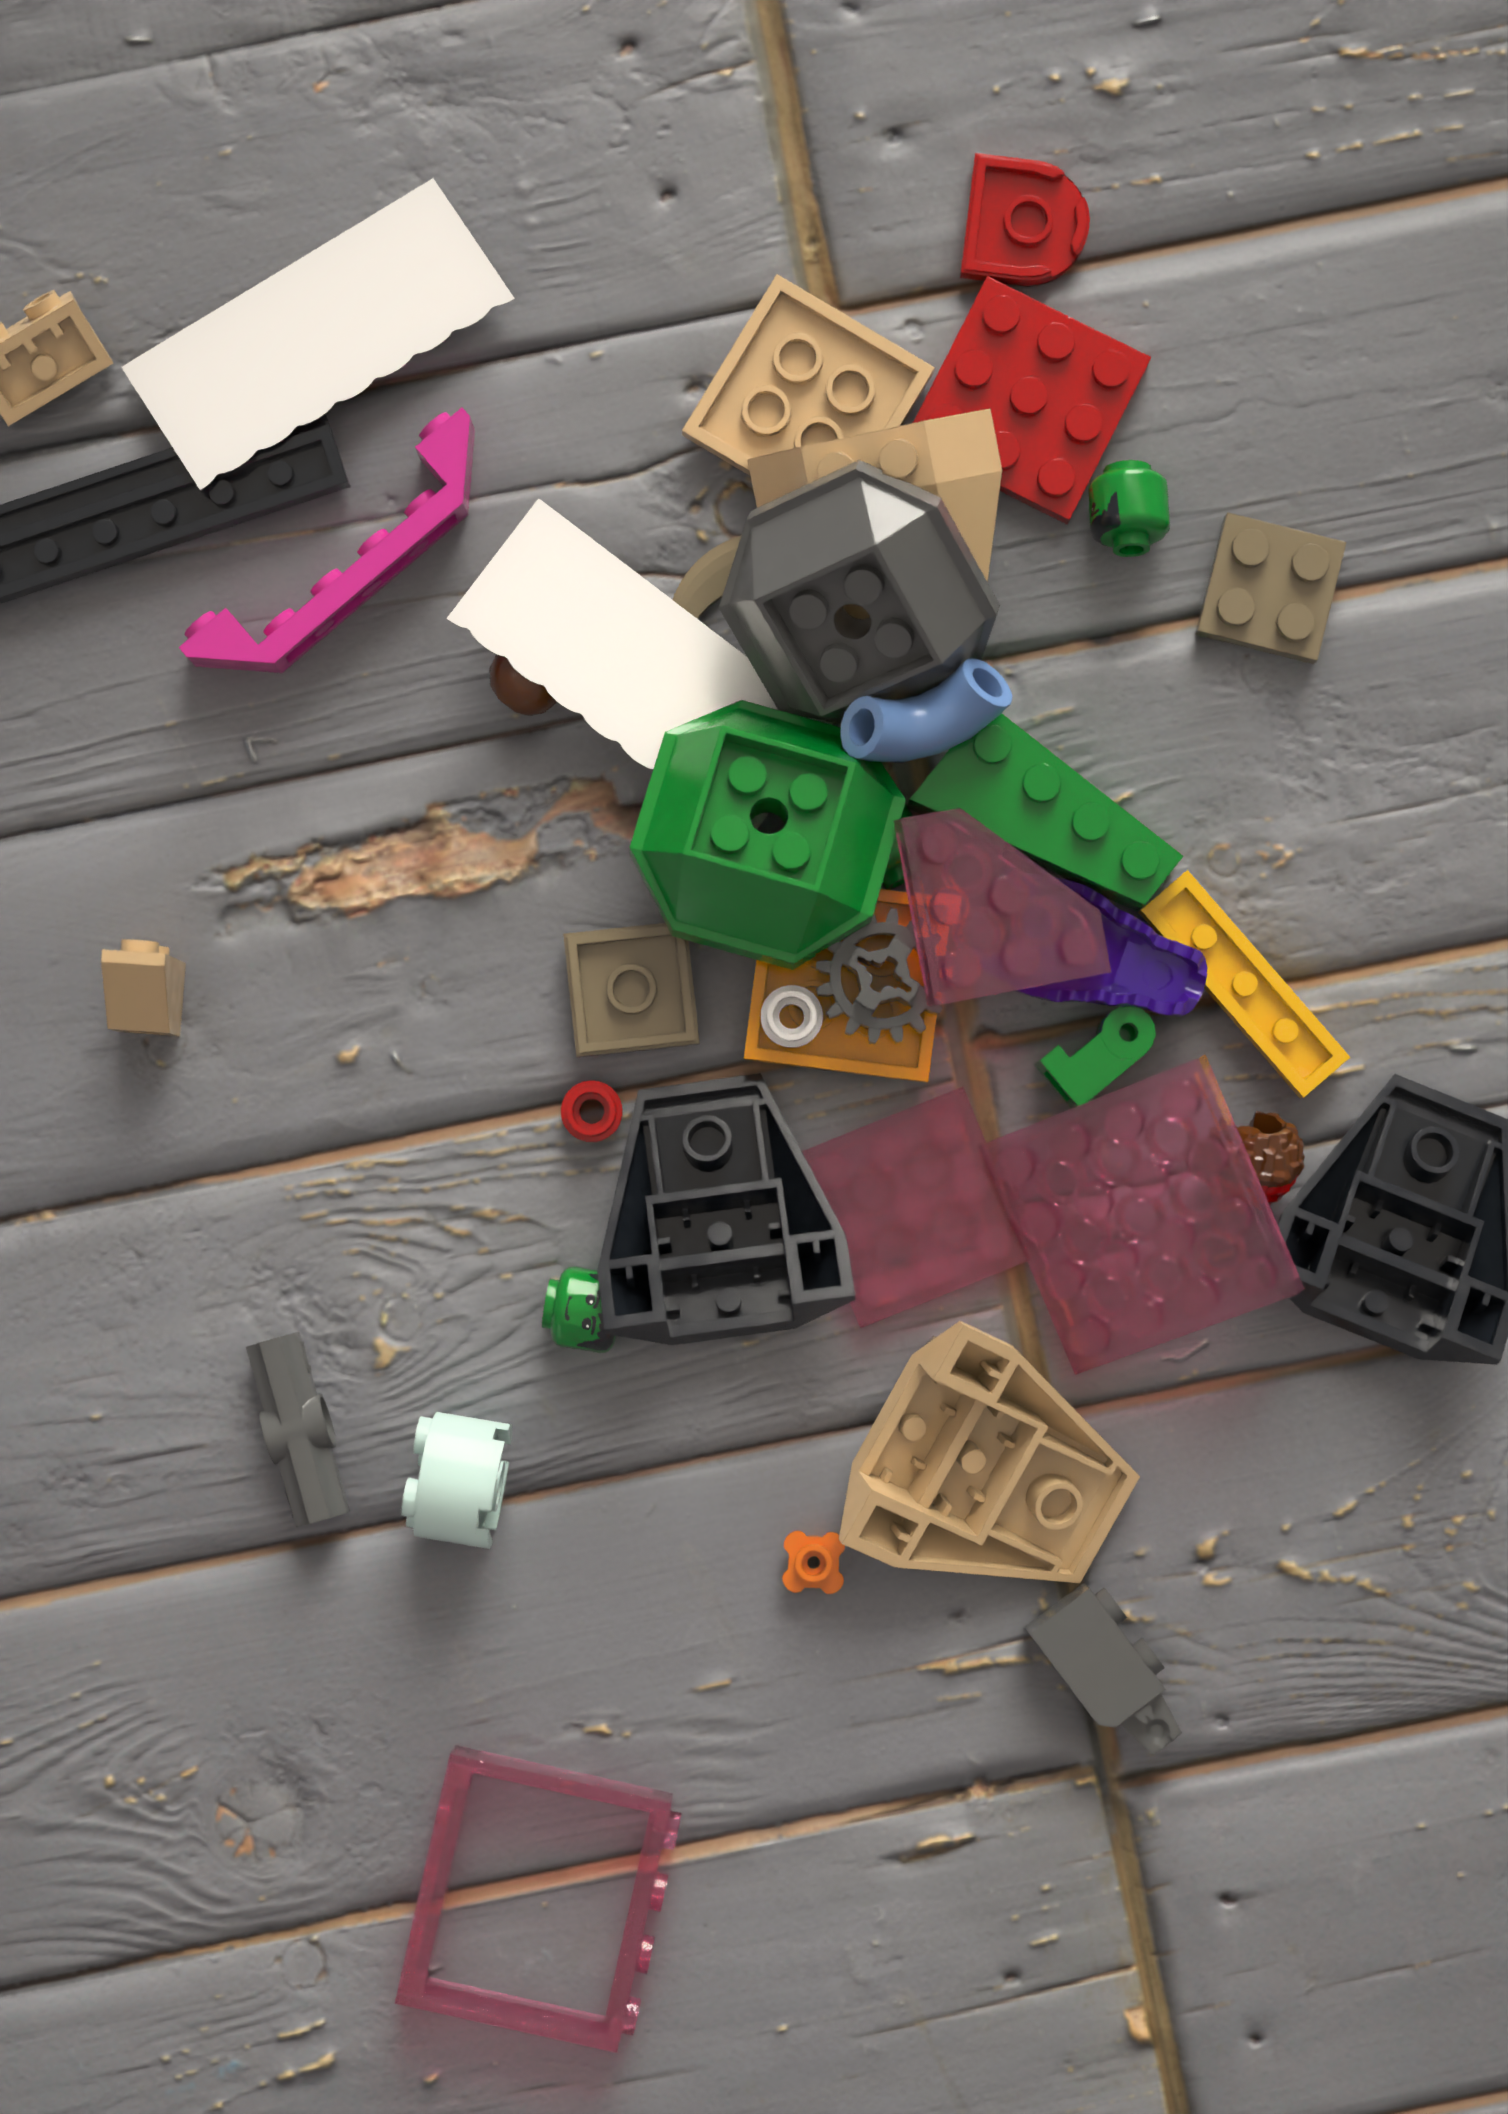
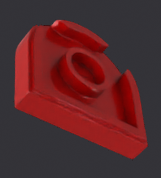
[960,153,1090,286]

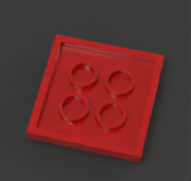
[913,276,1152,525]

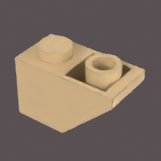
[101,939,186,1036]

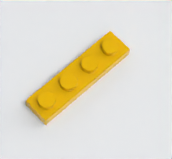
[1138,870,1350,1099]

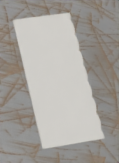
[121,179,515,490]
[447,499,833,829]

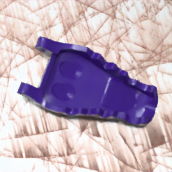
[966,866,1207,1017]

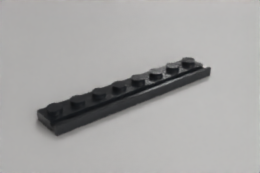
[0,414,351,604]

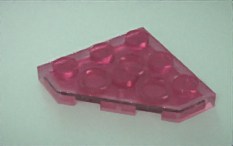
[894,808,1111,1007]

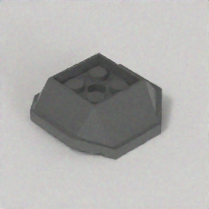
[719,460,1000,724]

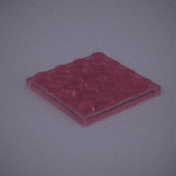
[979,1054,1304,1375]

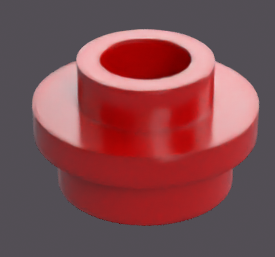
[561,1080,623,1142]

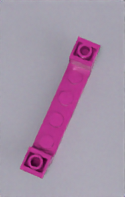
[178,407,475,673]

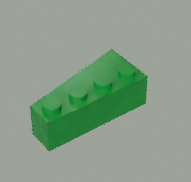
[908,713,1183,911]

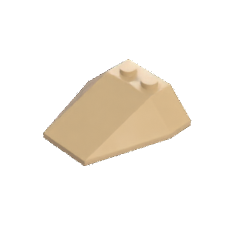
[747,409,1003,619]
[839,1321,1140,1583]

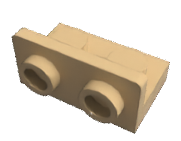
[0,290,113,426]

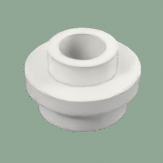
[761,985,823,1048]

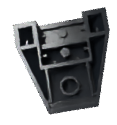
[597,1073,856,1345]
[1261,1074,1508,1365]

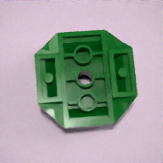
[630,700,906,970]

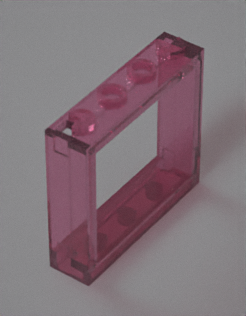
[395,1745,682,2053]

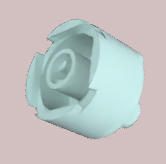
[401,1412,512,1549]

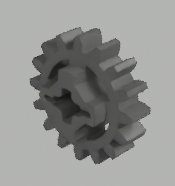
[816,908,951,1044]

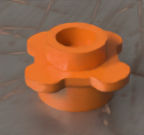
[782,1530,845,1594]

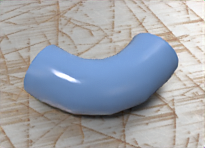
[840,658,1013,763]

